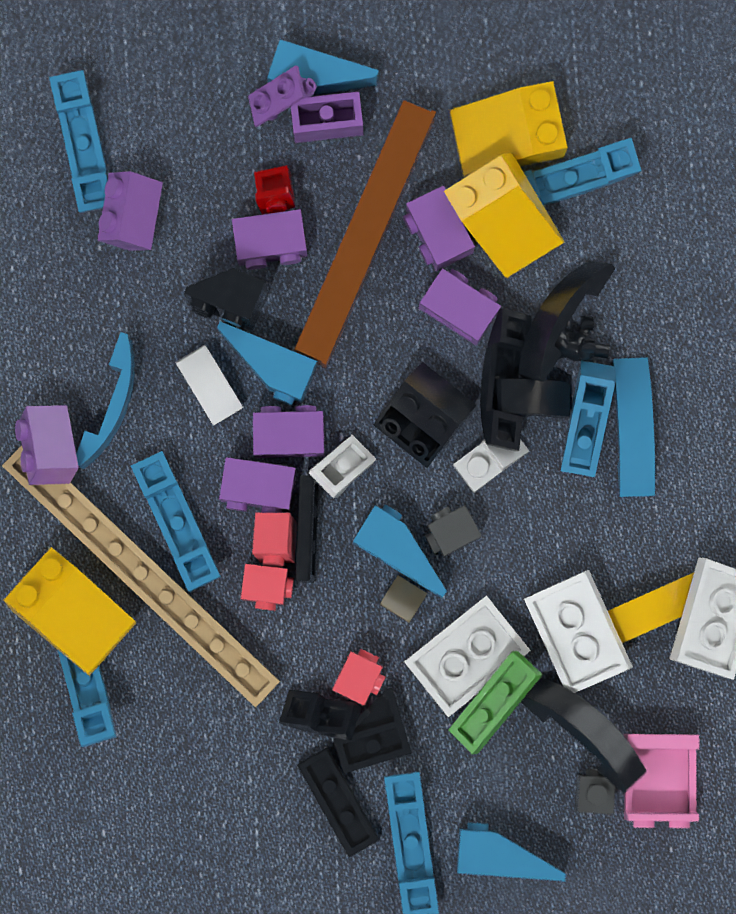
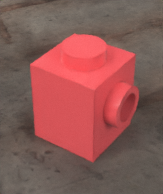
[252,513,297,568]
[241,564,294,611]
[332,649,386,705]

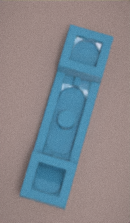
[49,70,108,213]
[524,138,642,206]
[76,332,135,469]
[612,357,655,497]
[131,451,221,592]
[58,650,116,747]
[384,772,439,914]

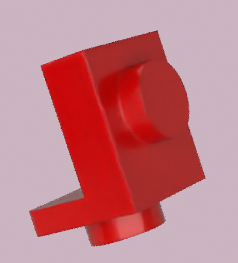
[254,165,296,215]

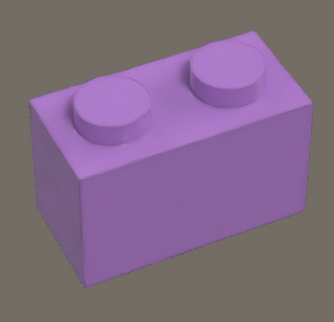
[291,92,363,143]
[97,171,163,251]
[403,185,475,271]
[232,209,307,270]
[419,268,501,346]
[15,405,79,485]
[253,405,325,458]
[219,457,296,513]

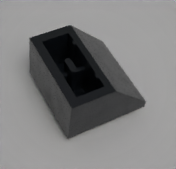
[184,268,269,331]
[373,362,477,468]

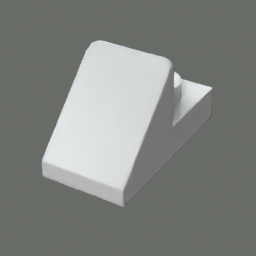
[309,435,376,498]
[453,439,529,493]

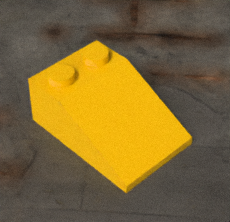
[450,81,567,178]
[444,153,565,278]
[4,547,136,676]

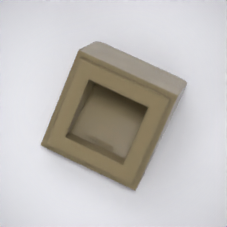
[379,575,427,623]

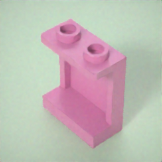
[624,734,699,828]

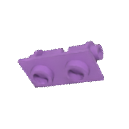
[248,65,316,127]

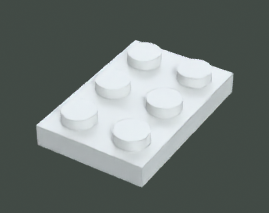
[669,558,736,680]
[524,570,633,693]
[404,596,531,717]

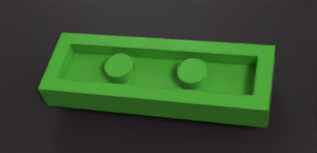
[449,651,542,754]

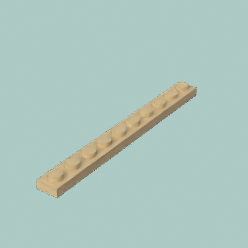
[2,445,280,707]

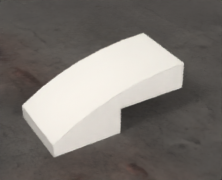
[175,344,243,426]

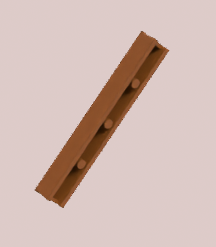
[294,100,436,369]

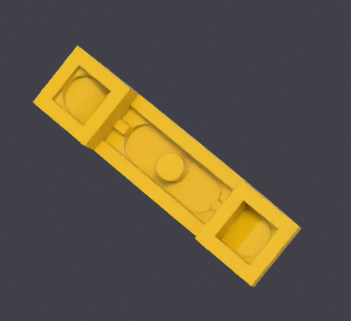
[608,573,694,643]

